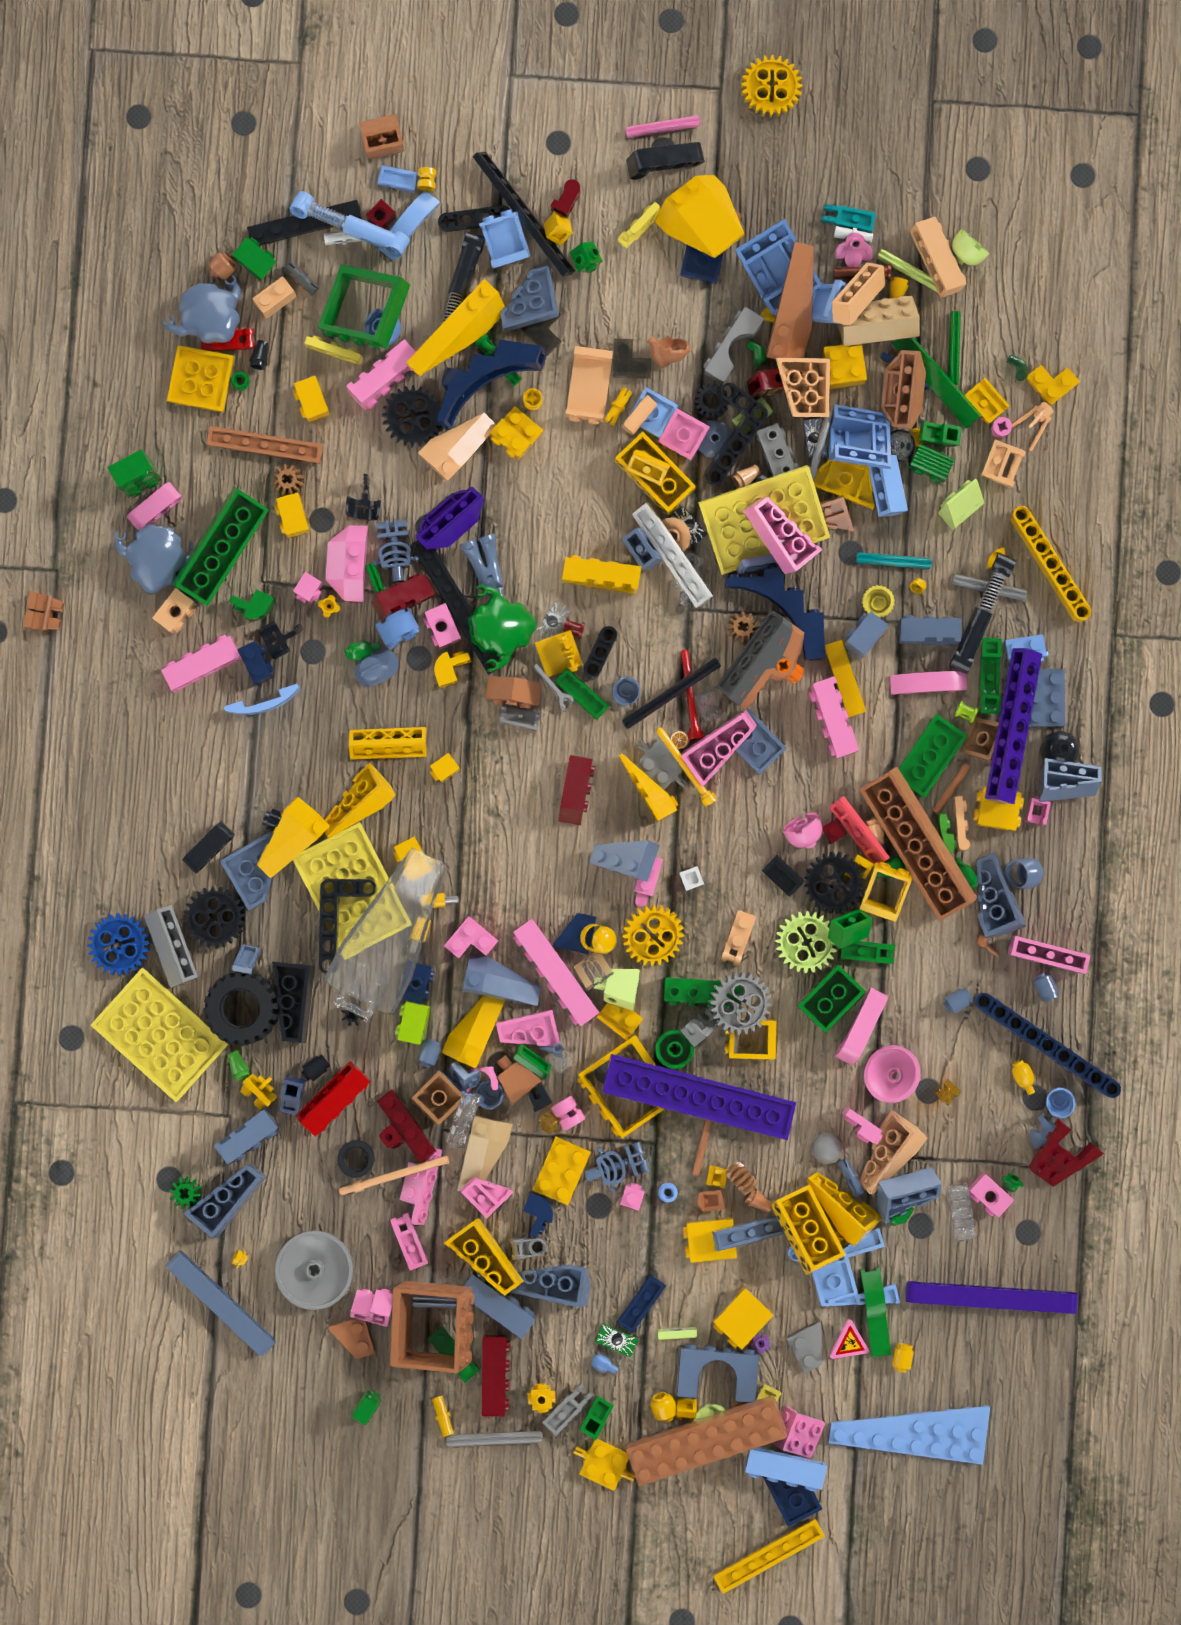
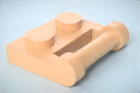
[981,440,1026,488]

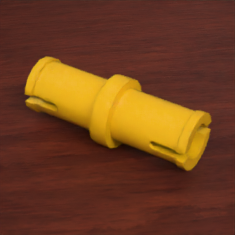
[604,387,632,426]
[431,1395,454,1437]

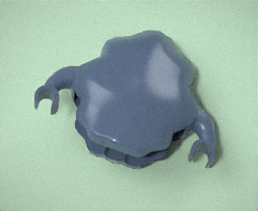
[162,275,241,343]
[113,525,194,594]

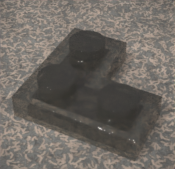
[521,313,561,355]
[613,338,651,379]

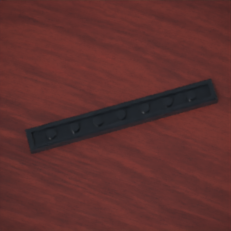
[472,152,575,277]
[410,540,500,675]

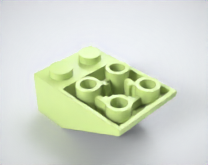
[938,479,984,530]

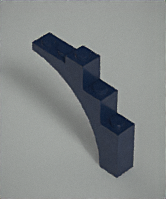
[437,339,547,430]
[725,565,825,661]

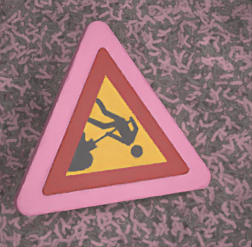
[829,1319,869,1359]

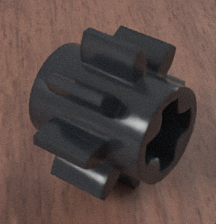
[262,809,282,832]
[341,1003,365,1026]

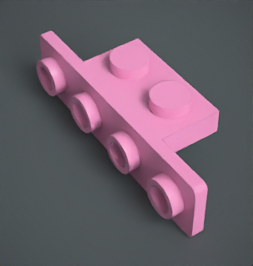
[400,1148,442,1225]

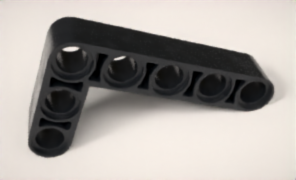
[704,383,768,485]
[319,879,378,974]

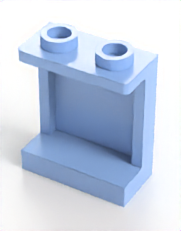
[479,209,531,268]
[812,280,847,324]

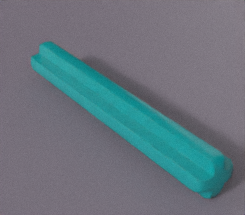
[856,552,932,569]

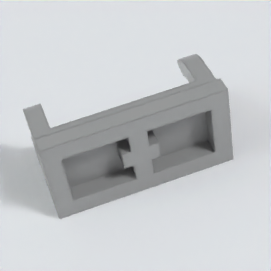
[499,704,541,731]
[680,1009,719,1047]

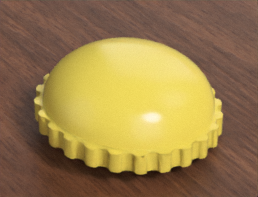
[862,585,895,618]

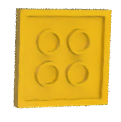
[167,345,235,413]

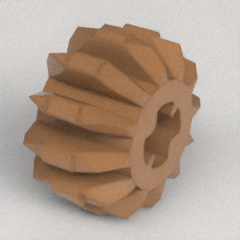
[272,464,305,496]
[726,611,759,644]
[726,1161,758,1195]

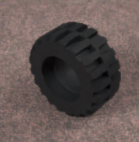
[203,972,280,1045]

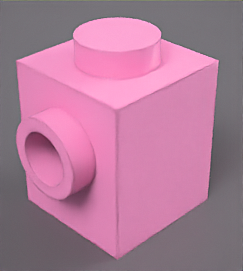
[293,572,323,604]
[620,1182,645,1211]

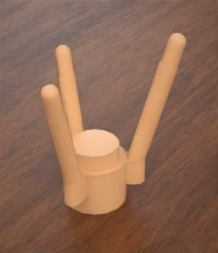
[1012,402,1054,451]

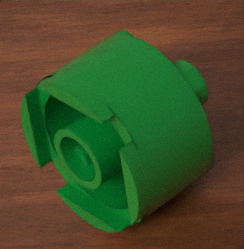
[655,1029,694,1069]

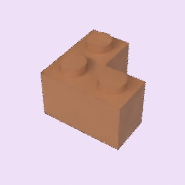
[485,676,542,709]

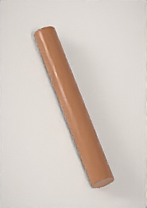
[932,763,971,814]
[692,1119,713,1176]

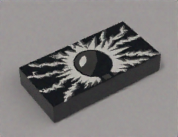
[668,505,707,547]

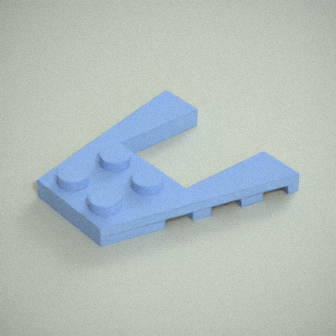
[811,1227,900,1306]

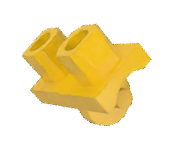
[240,1073,277,1110]

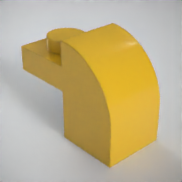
[434,651,471,688]

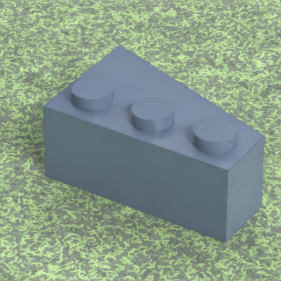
[898,615,962,646]
[1039,758,1102,802]
[214,1109,279,1165]
[876,1167,942,1224]

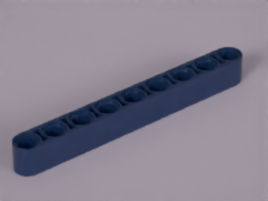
[973,993,1121,1098]

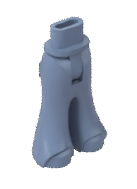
[460,533,504,599]

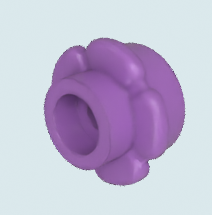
[751,1334,770,1353]

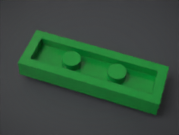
[427,1325,480,1383]

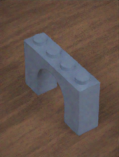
[676,1343,759,1402]

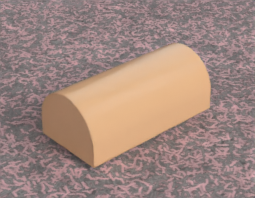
[621,395,657,435]

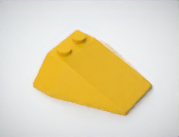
[655,175,745,258]

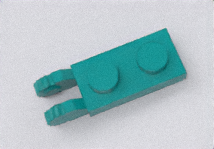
[821,204,876,233]

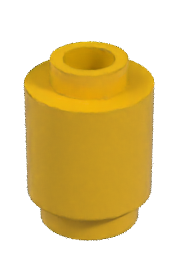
[892,1343,914,1373]

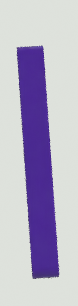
[905,1281,1078,1314]

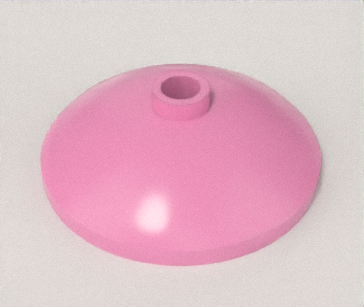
[864,1045,921,1103]

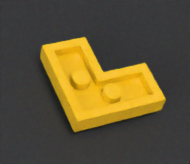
[1026,365,1080,406]

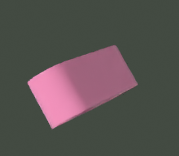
[127,482,182,530]

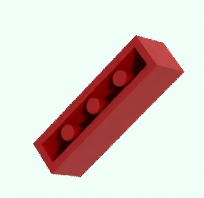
[295,1061,371,1137]

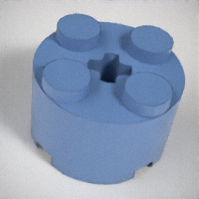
[375,608,420,649]

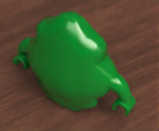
[468,585,537,672]

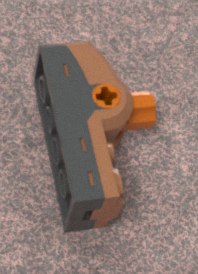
[715,611,804,710]

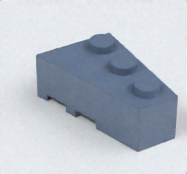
[589,840,660,882]

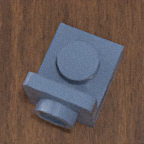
[450,1061,480,1091]

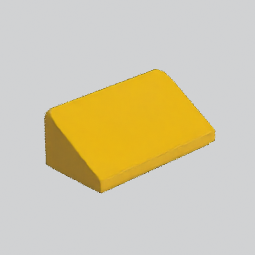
[626,449,670,486]

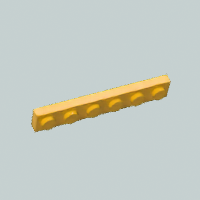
[713,1518,825,1594]

